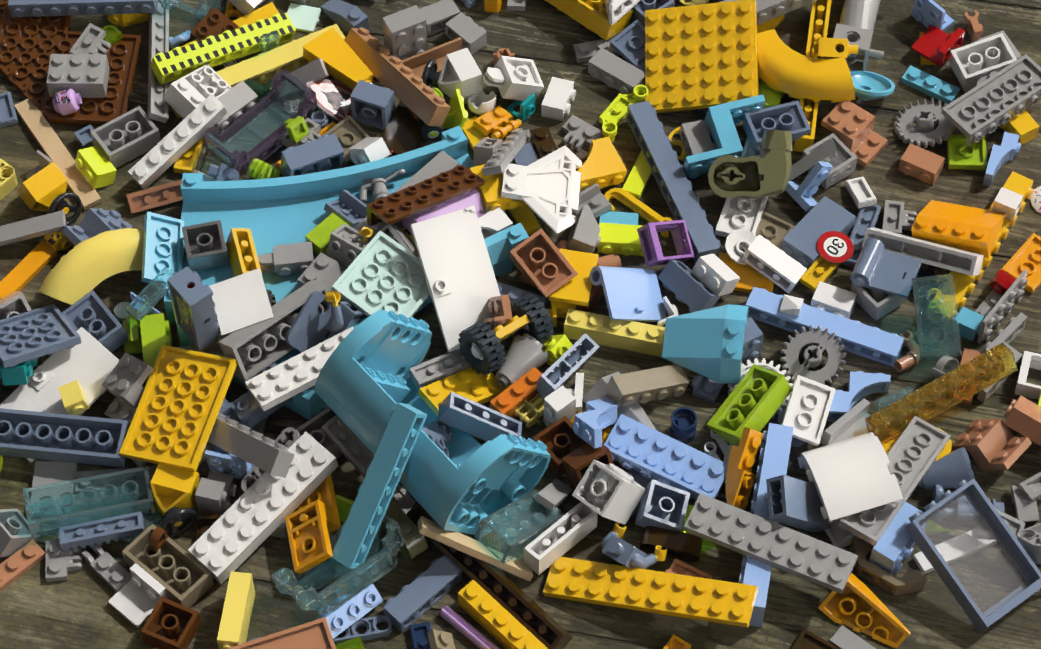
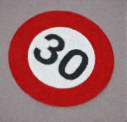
[817,231,854,263]

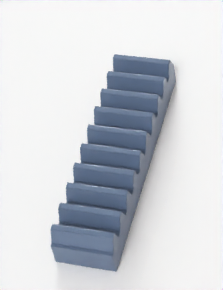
[59,511,145,552]

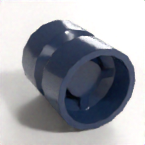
[670,407,697,444]

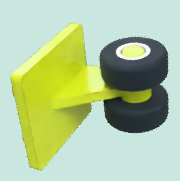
[417,89,468,141]

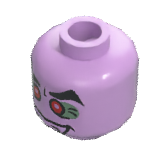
[52,89,82,115]

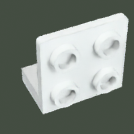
[109,563,168,627]

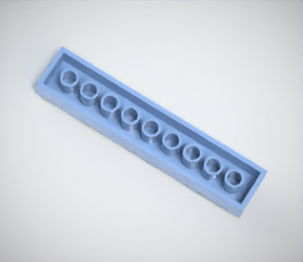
[739,423,794,627]

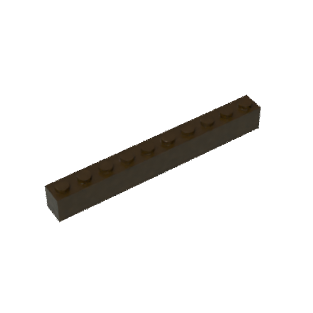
[406,501,573,649]

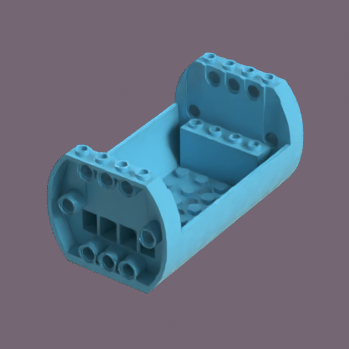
[314,309,551,536]

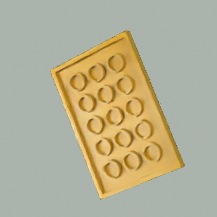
[119,345,237,472]

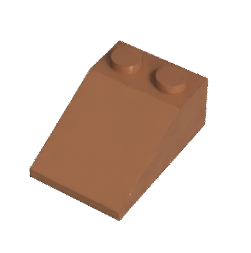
[509,228,578,298]

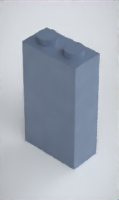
[781,196,856,269]
[766,475,830,533]

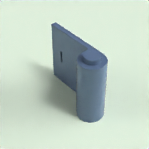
[850,238,922,298]

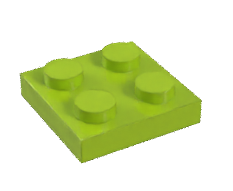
[946,134,988,170]

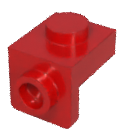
[989,269,1015,296]

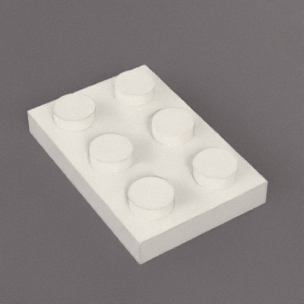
[781,375,836,446]

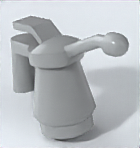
[359,169,405,204]

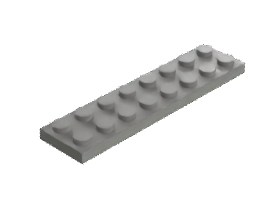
[838,416,951,546]
[683,493,858,594]

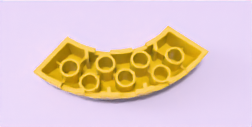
[757,29,855,103]

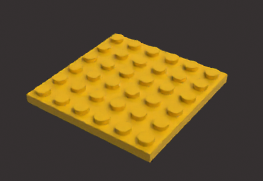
[645,0,758,113]

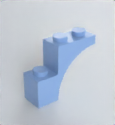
[826,371,891,422]
[573,397,617,448]

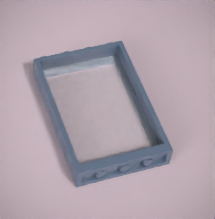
[904,478,1041,632]

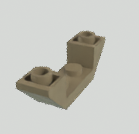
[850,536,927,596]

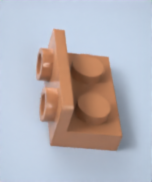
[482,294,512,326]

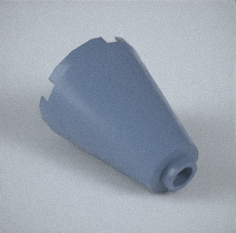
[919,447,975,490]

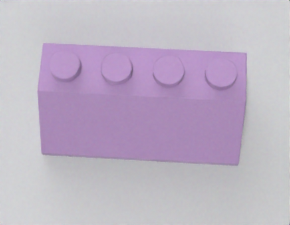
[402,189,486,236]

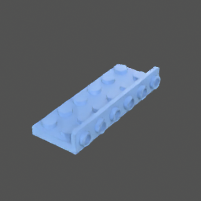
[602,414,727,501]

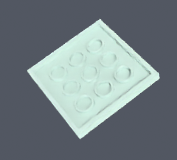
[331,231,430,318]

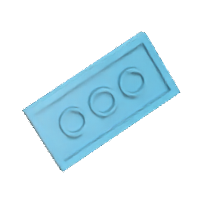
[141,211,184,287]

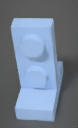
[785,161,833,212]

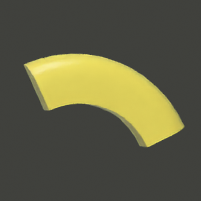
[39,228,144,305]

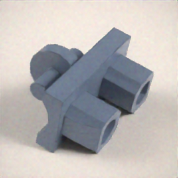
[207,163,240,181]

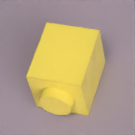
[58,380,90,415]

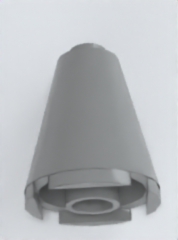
[496,334,548,387]

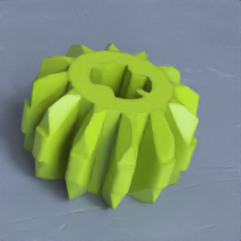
[247,158,281,179]

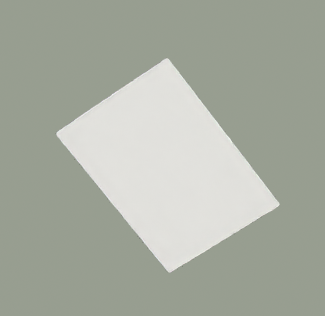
[209,268,273,335]

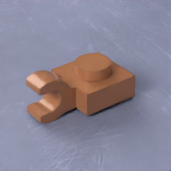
[964,10,983,42]

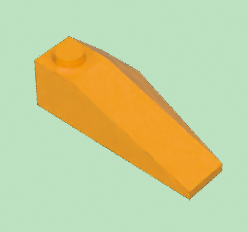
[818,573,911,649]

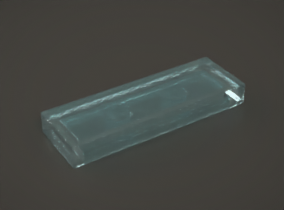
[125,266,176,321]

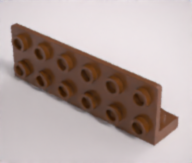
[366,165,485,226]

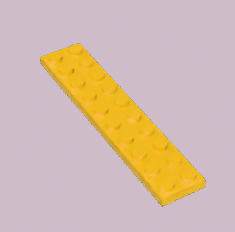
[543,557,758,628]

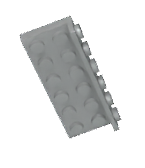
[941,54,1041,146]

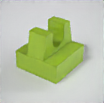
[284,116,310,143]

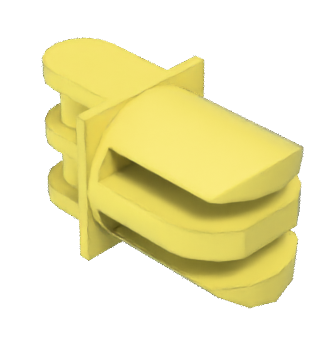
[514,393,544,428]

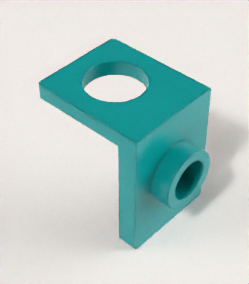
[506,94,536,122]

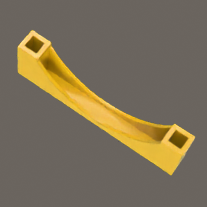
[469,137,627,213]

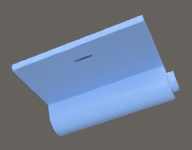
[590,266,667,322]

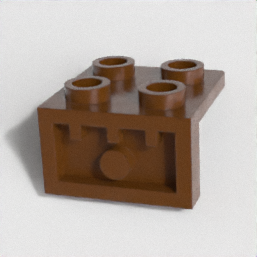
[190,7,239,42]

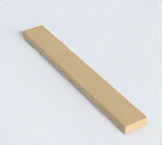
[14,99,102,210]

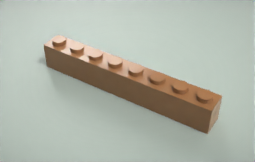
[345,27,451,127]

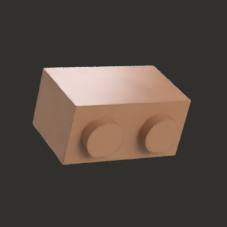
[898,143,945,185]

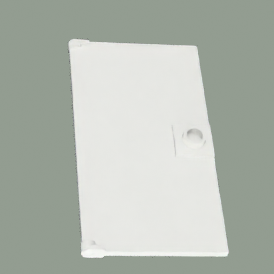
[410,206,508,352]
[0,327,119,463]

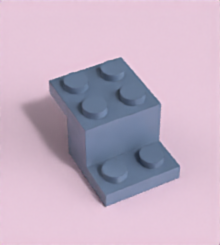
[61,208,133,246]

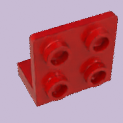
[911,25,965,67]

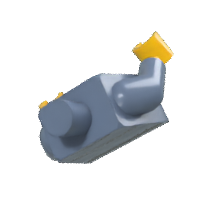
[325,291,366,339]
[601,522,667,569]

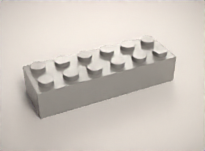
[219,279,329,381]

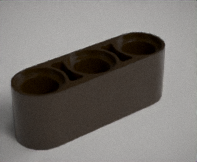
[639,526,703,562]

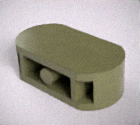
[379,500,428,561]

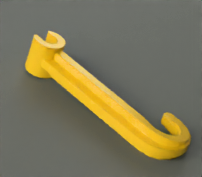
[604,188,673,237]

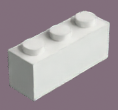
[742,235,807,294]

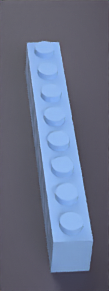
[745,287,904,367]

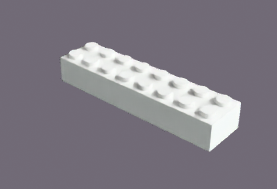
[188,432,338,584]

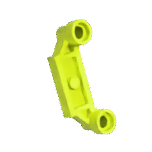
[599,85,648,143]

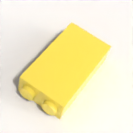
[217,571,255,649]

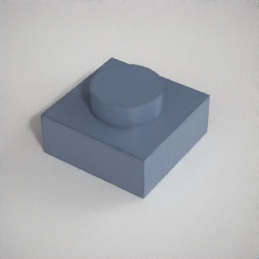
[74,124,94,149]

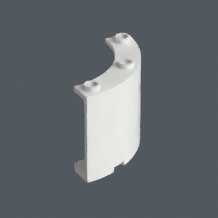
[798,432,903,524]

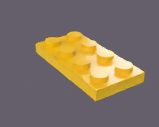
[418,367,506,416]

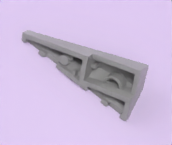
[583,371,656,430]

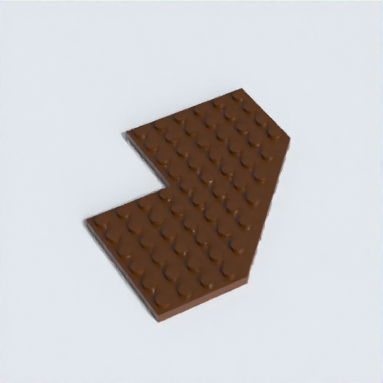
[0,0,141,126]

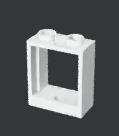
[1014,351,1041,400]

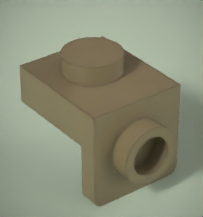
[427,629,456,649]

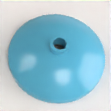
[850,70,895,101]

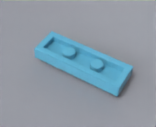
[901,65,960,104]

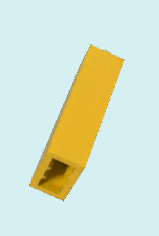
[303,27,373,90]

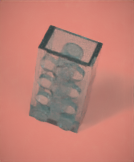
[912,274,963,360]
[474,490,565,564]

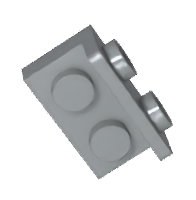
[572,183,612,218]

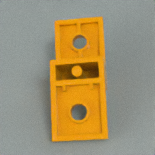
[285,474,341,574]

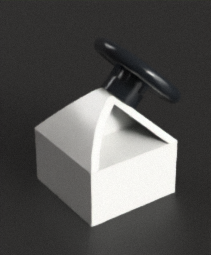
[421,48,483,104]

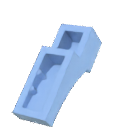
[983,132,1021,187]

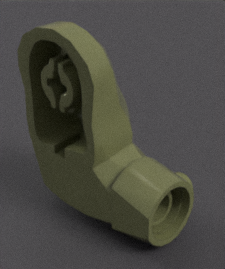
[708,130,793,199]

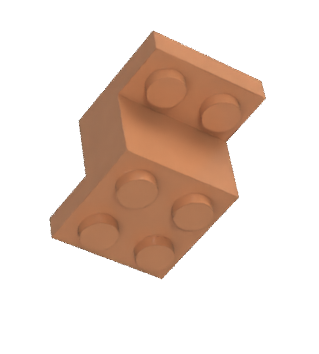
[821,101,888,168]
[952,418,1032,471]

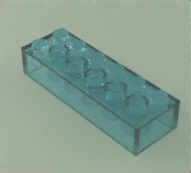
[23,466,156,537]

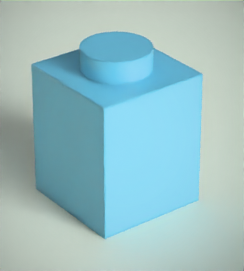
[952,307,984,341]

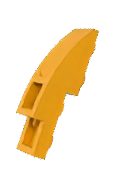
[725,427,763,511]

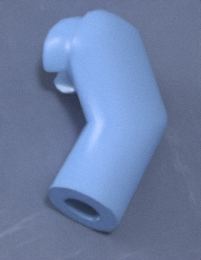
[169,30,191,49]

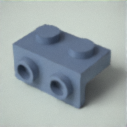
[324,189,367,228]

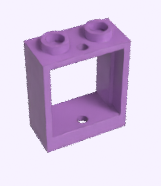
[637,220,695,266]

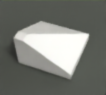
[779,294,804,317]

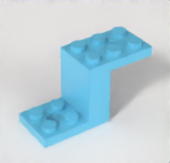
[683,94,765,179]

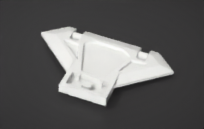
[501,146,582,234]

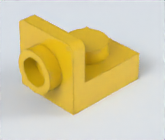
[548,301,576,327]

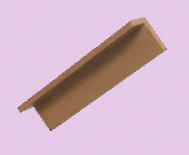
[401,37,463,78]

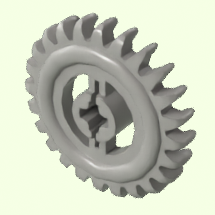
[894,98,956,148]
[780,325,846,385]

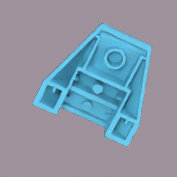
[662,304,749,385]

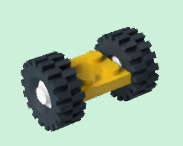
[458,294,554,376]

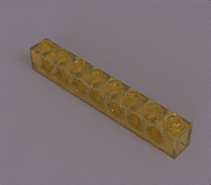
[865,343,1017,446]

